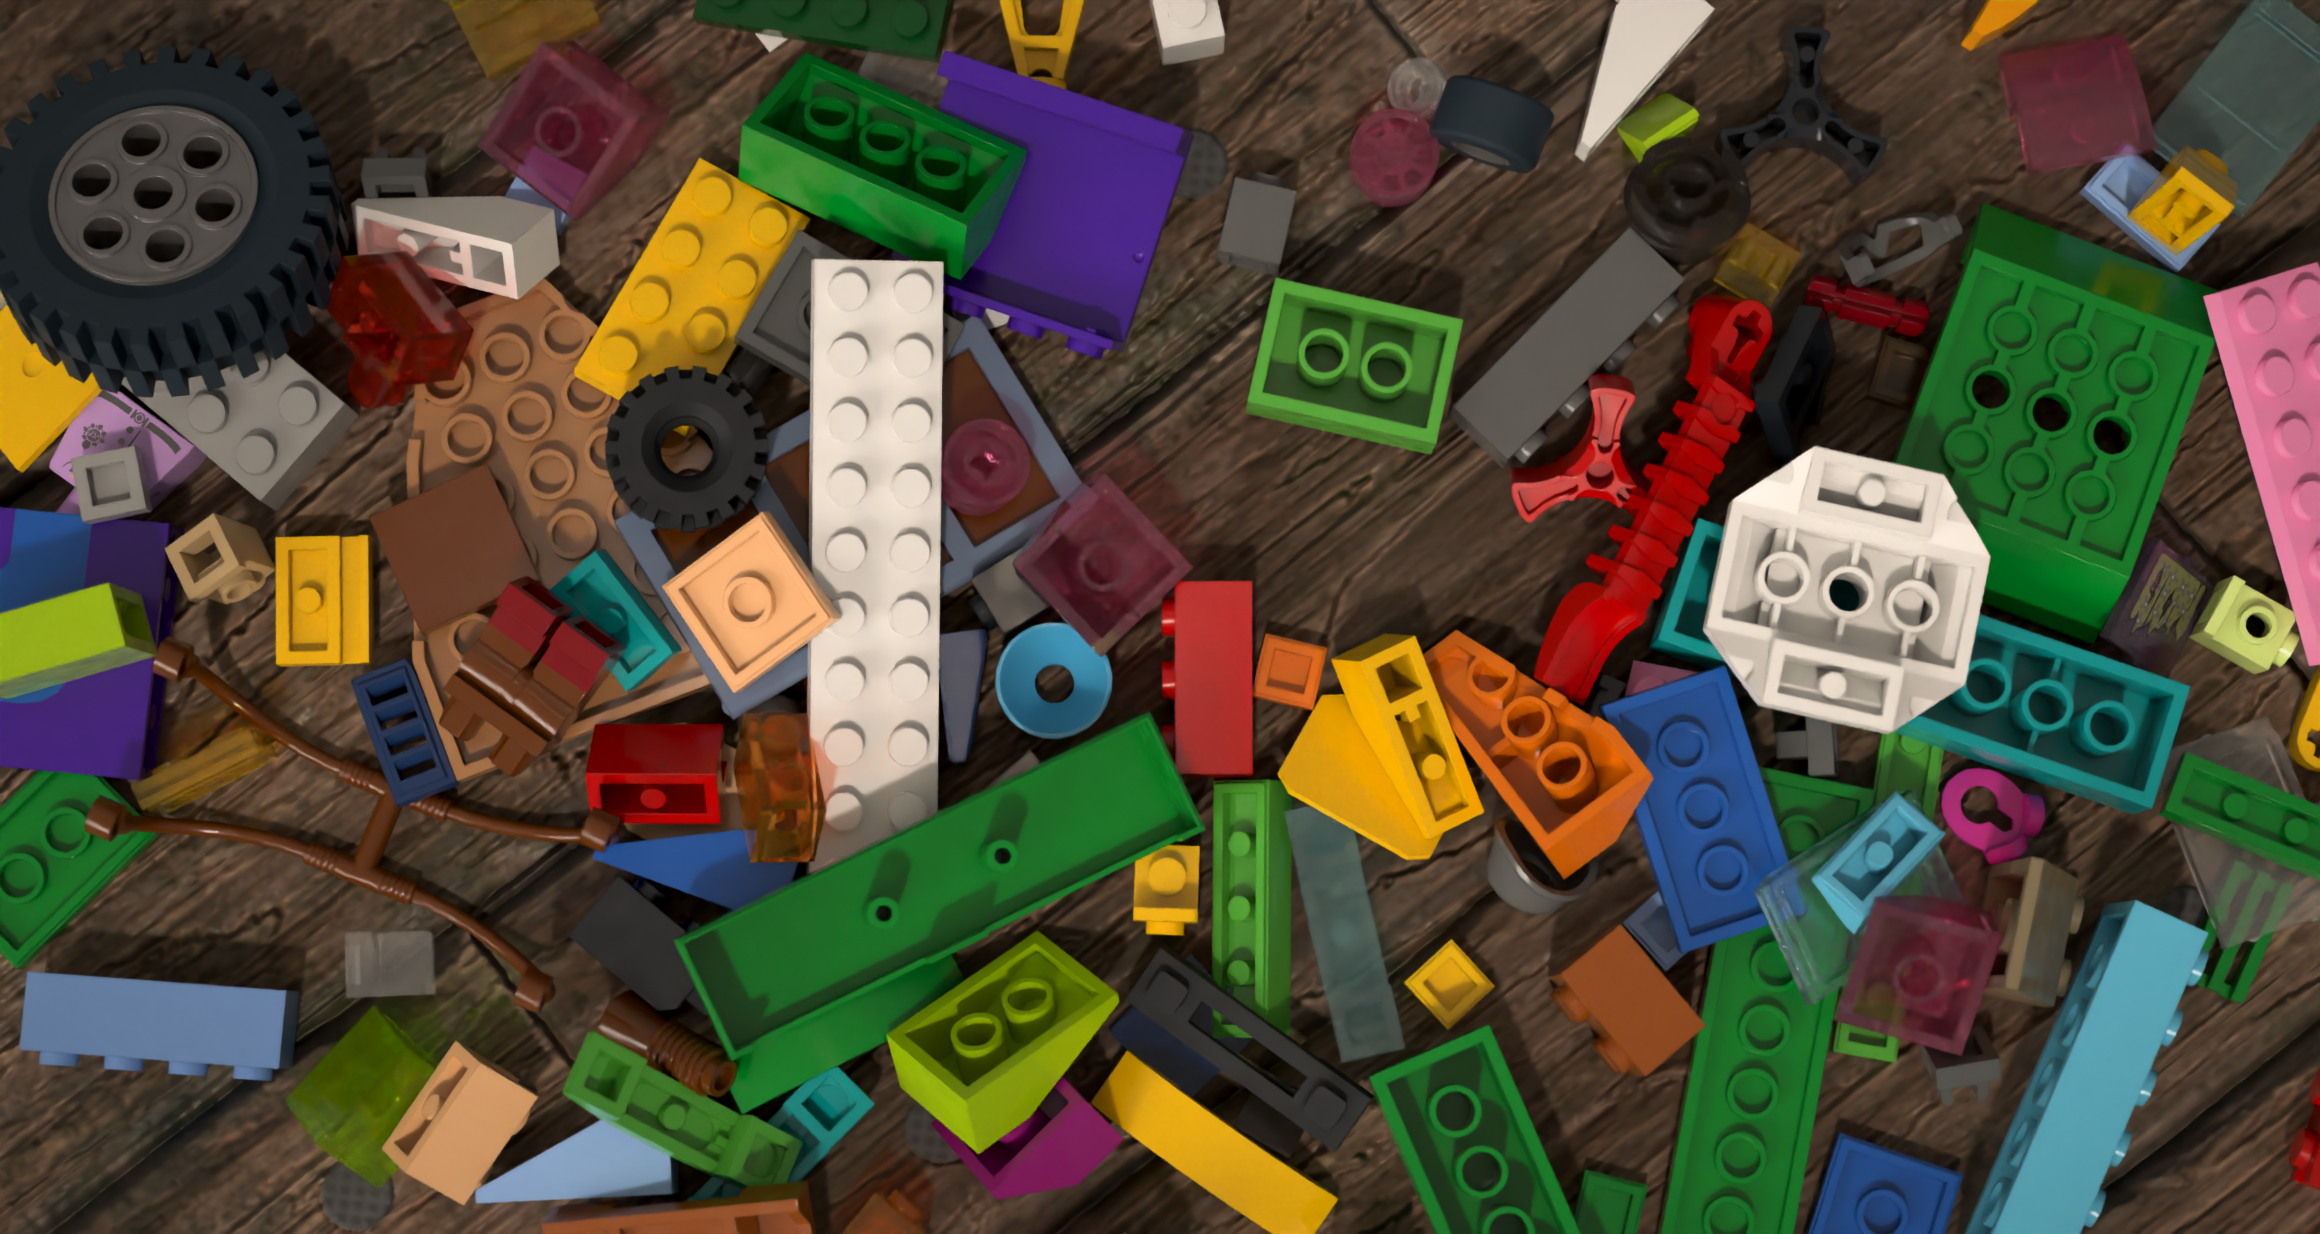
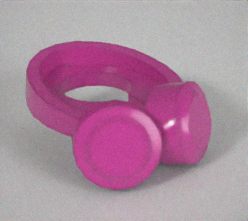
[1940,768,2045,864]

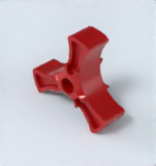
[1511,374,1652,523]

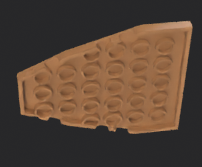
[406,278,713,783]

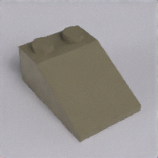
[1965,857,2084,1007]

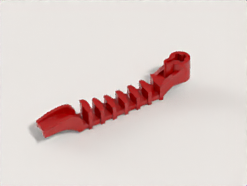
[1534,292,1772,706]

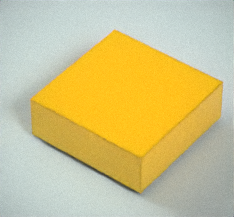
[1403,939,1495,1030]

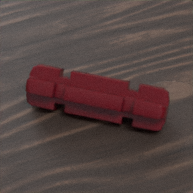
[1803,275,1929,337]

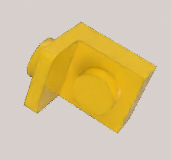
[1133,845,1200,936]

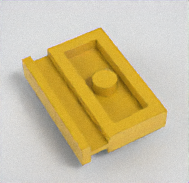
[276,535,374,667]

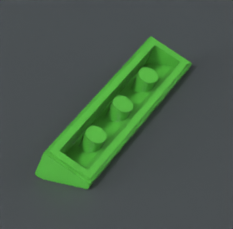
[1211,779,1292,1038]

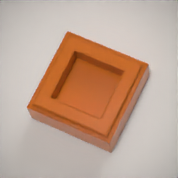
[1252,633,1328,711]

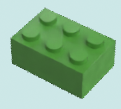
[1246,278,1463,455]

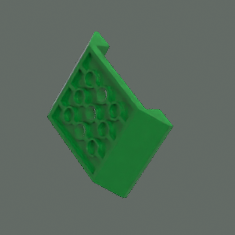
[1892,203,2219,645]

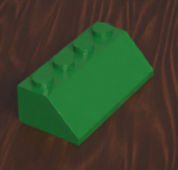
[738,52,1027,280]

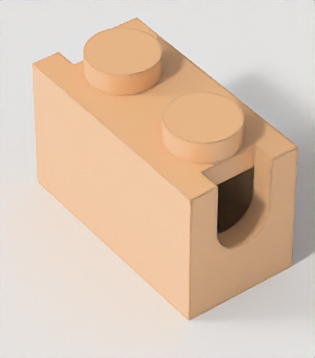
[381,1040,538,1205]

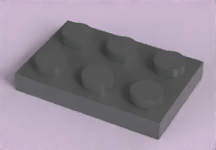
[734,230,966,386]

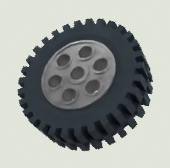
[0,46,349,398]

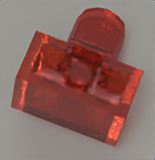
[326,251,474,409]

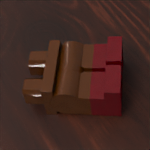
[439,575,628,777]

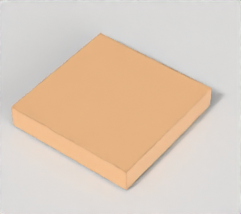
[662,511,842,693]

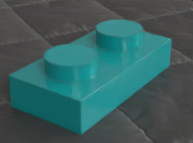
[549,548,682,692]

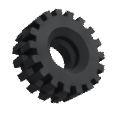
[605,366,769,533]

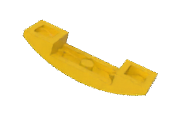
[1091,1049,1339,1234]

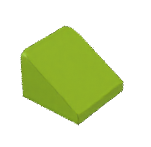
[1617,93,1700,163]

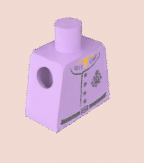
[49,390,207,521]

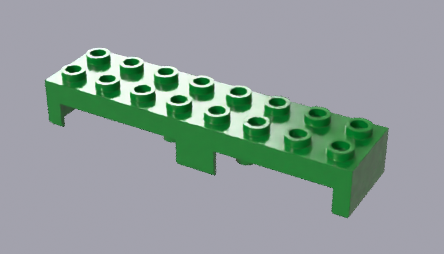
[672,712,1206,1061]

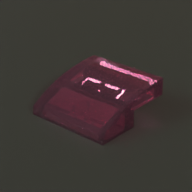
[1998,35,2157,174]

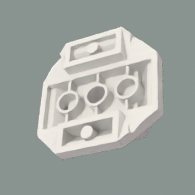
[1703,446,1991,734]

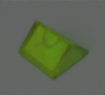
[285,1005,439,1188]

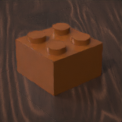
[1548,924,1706,1077]

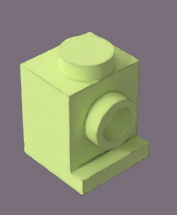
[2188,575,2300,675]

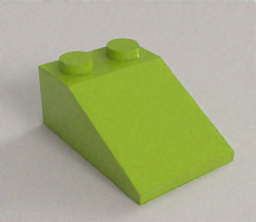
[886,930,1120,1154]

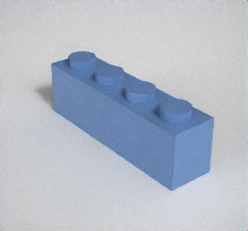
[19,972,300,1081]

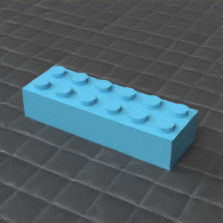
[1964,900,2209,1234]

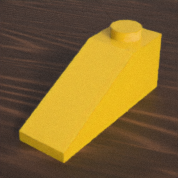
[2126,145,2239,255]
[1331,633,1484,839]

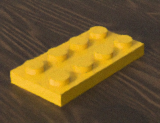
[574,158,811,437]

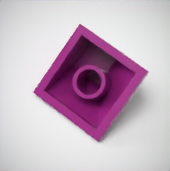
[931,1075,1124,1200]

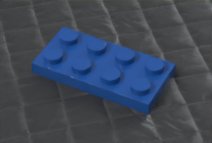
[1599,665,1805,953]

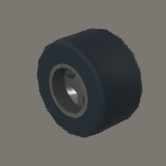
[1429,75,1554,173]

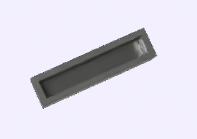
[1448,227,1685,468]

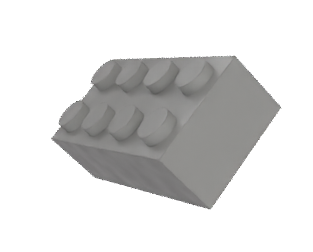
[121,258,360,511]

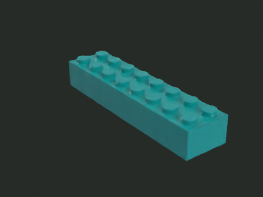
[1648,518,2191,815]

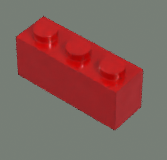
[1162,581,1253,778]

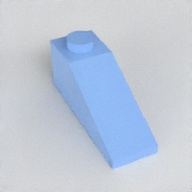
[475,1120,679,1203]

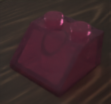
[477,40,670,221]
[1011,474,1193,657]
[1834,894,2003,1056]

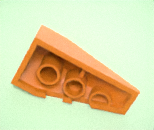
[1423,630,1654,879]

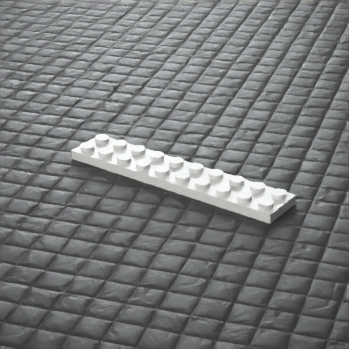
[806,259,944,875]

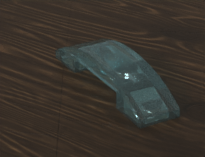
[1284,806,1405,1063]

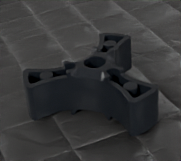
[1714,26,1887,186]

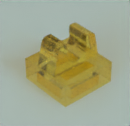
[1712,222,1802,309]

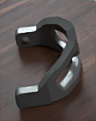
[1838,212,1963,288]

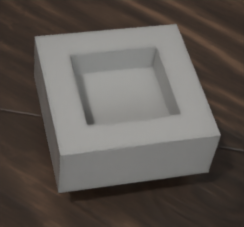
[71,445,152,525]

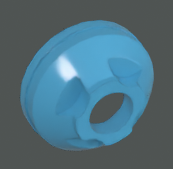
[995,622,1112,740]

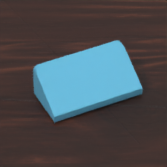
[1812,791,1946,934]

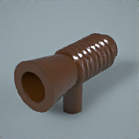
[598,990,737,1097]

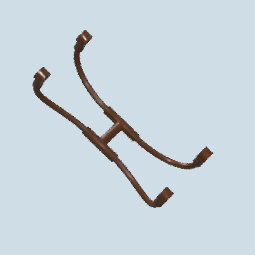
[85,637,621,1014]

